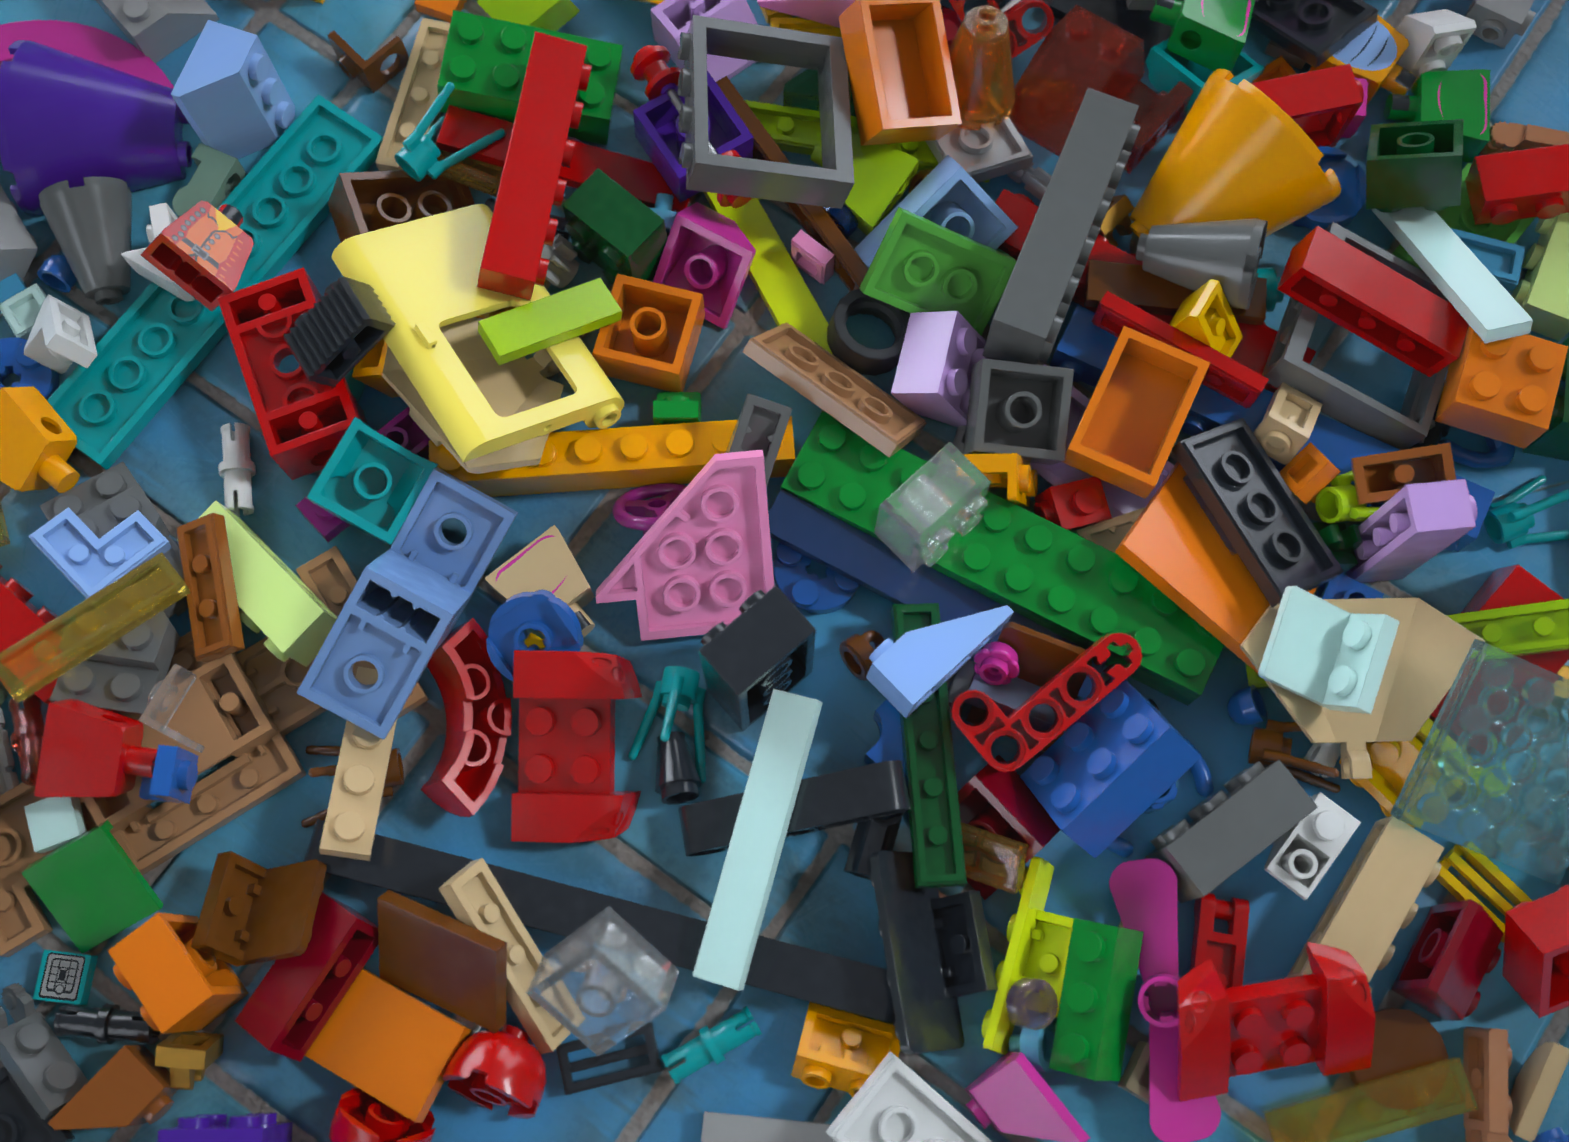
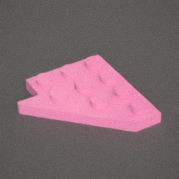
[596,450,775,641]

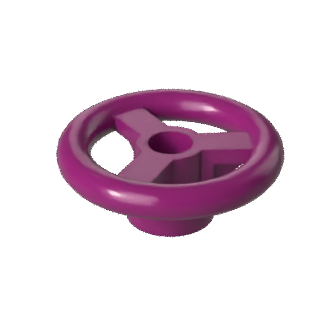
[612,483,687,536]

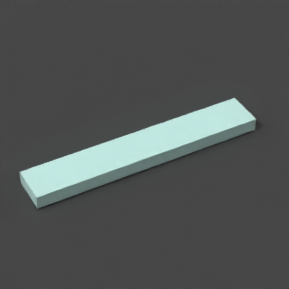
[1365,202,1533,343]
[692,689,823,990]

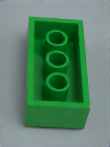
[437,10,623,145]

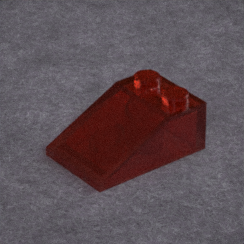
[1002,5,1144,157]

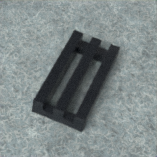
[556,1022,663,1096]

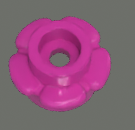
[974,642,1020,685]

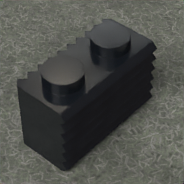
[284,276,396,387]

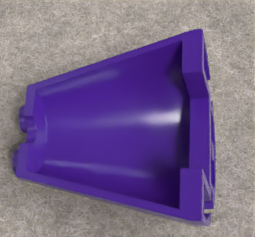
[0,40,192,216]

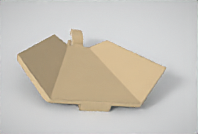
[382,317,564,474]
[1239,598,1485,779]

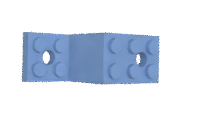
[296,467,518,740]

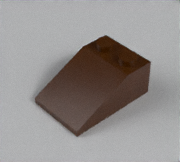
[328,167,475,242]

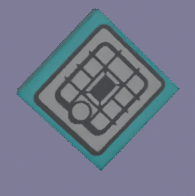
[33,950,98,1005]

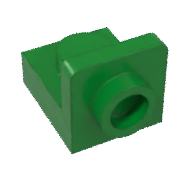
[653,392,702,425]

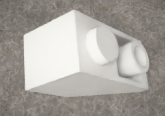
[1396,9,1477,80]
[1264,792,1361,900]

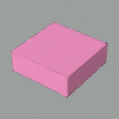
[791,230,835,284]

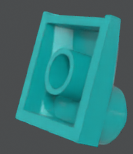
[1145,39,1265,114]
[306,417,438,545]

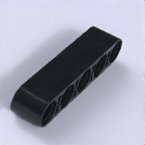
[678,760,911,857]

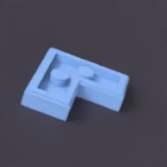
[29,507,172,607]

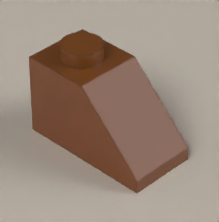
[1351,443,1456,505]
[48,1044,179,1130]

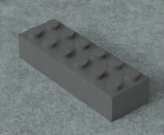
[982,88,1141,365]

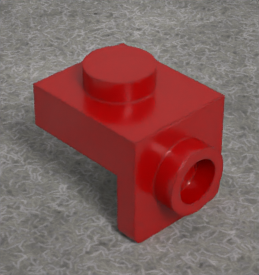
[1034,477,1112,531]

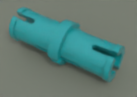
[661,1006,762,1085]

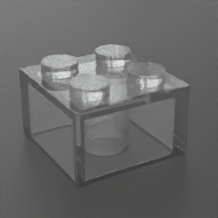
[875,442,991,572]
[526,906,679,1057]

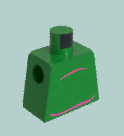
[1149,0,1255,71]
[1384,69,1490,163]

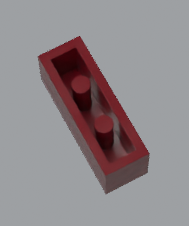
[235,892,379,1062]

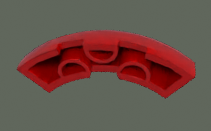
[420,618,512,817]

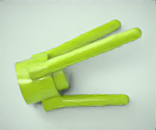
[1315,470,1380,524]

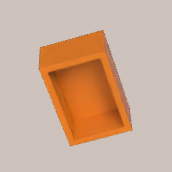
[838,0,962,146]
[1063,326,1210,499]

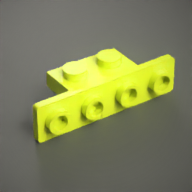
[981,856,1073,1055]

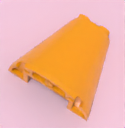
[1129,69,1341,238]

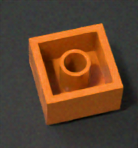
[592,274,705,392]
[1435,326,1568,449]
[108,913,249,1034]

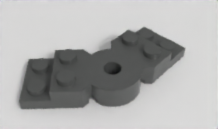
[39,462,188,722]

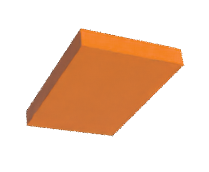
[305,968,472,1123]

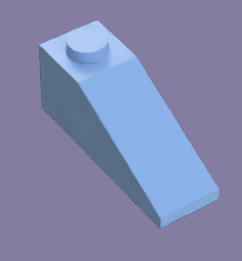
[866,605,1014,718]

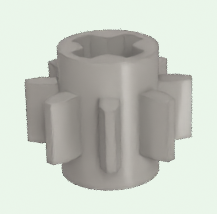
[541,234,579,289]

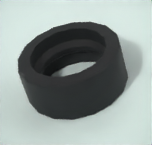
[827,289,911,376]

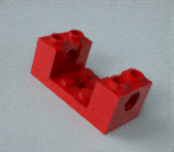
[217,267,369,480]

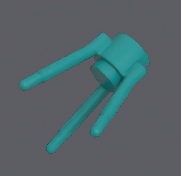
[394,82,506,182]
[1484,475,1569,549]
[628,666,706,784]

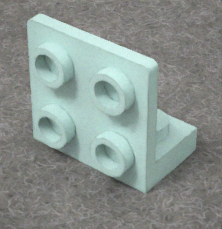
[1258,586,1400,714]

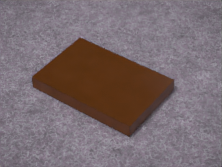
[377,890,507,1033]

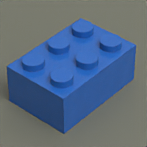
[1020,679,1202,858]

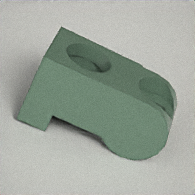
[172,142,247,217]

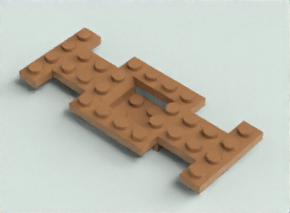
[0,545,429,957]

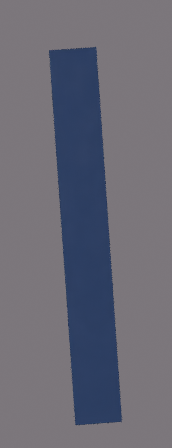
[768,489,1107,700]

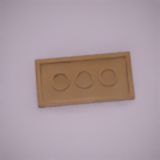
[742,323,927,458]

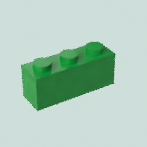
[1049,918,1144,1081]

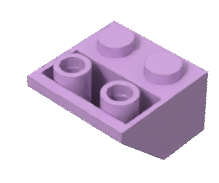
[650,0,758,82]
[891,311,990,427]

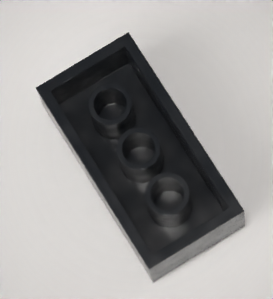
[698,585,816,731]

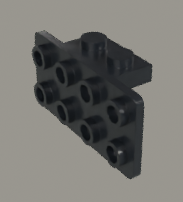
[870,851,998,1055]

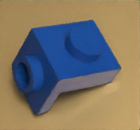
[139,745,199,804]

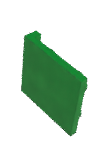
[21,820,164,953]

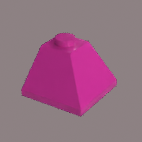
[653,202,756,329]
[964,1051,1090,1142]

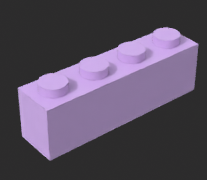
[1347,479,1477,583]

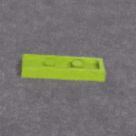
[478,278,622,365]

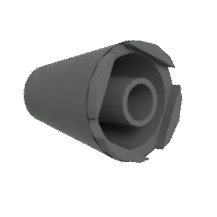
[39,176,132,305]
[1136,218,1268,310]

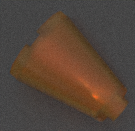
[949,5,1015,131]

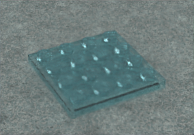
[1390,639,1569,886]

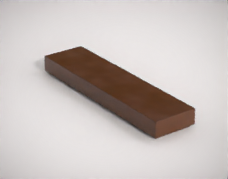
[1084,260,1267,325]

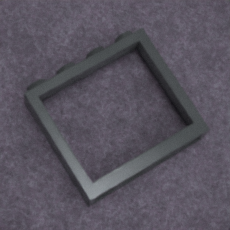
[677,15,854,209]
[1262,222,1449,450]

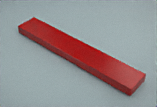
[436,105,691,212]

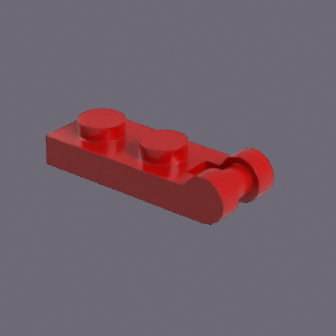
[1190,893,1250,989]

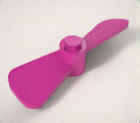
[1109,858,1221,1142]

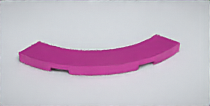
[0,20,174,89]

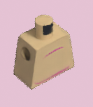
[485,525,595,638]

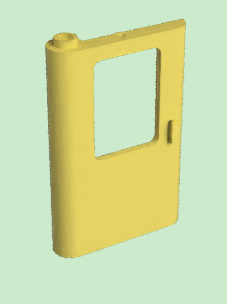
[331,204,624,463]

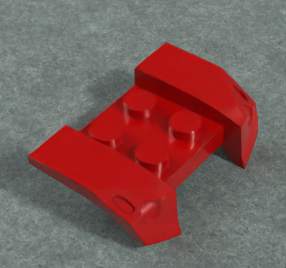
[511,650,642,843]
[1177,942,1376,1102]

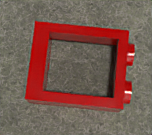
[1251,64,1364,148]

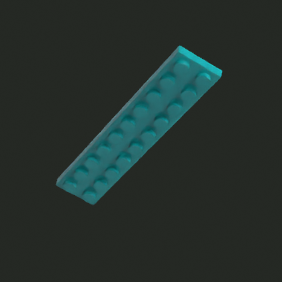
[47,94,384,470]

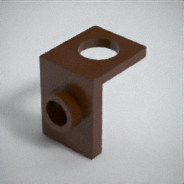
[327,30,409,93]

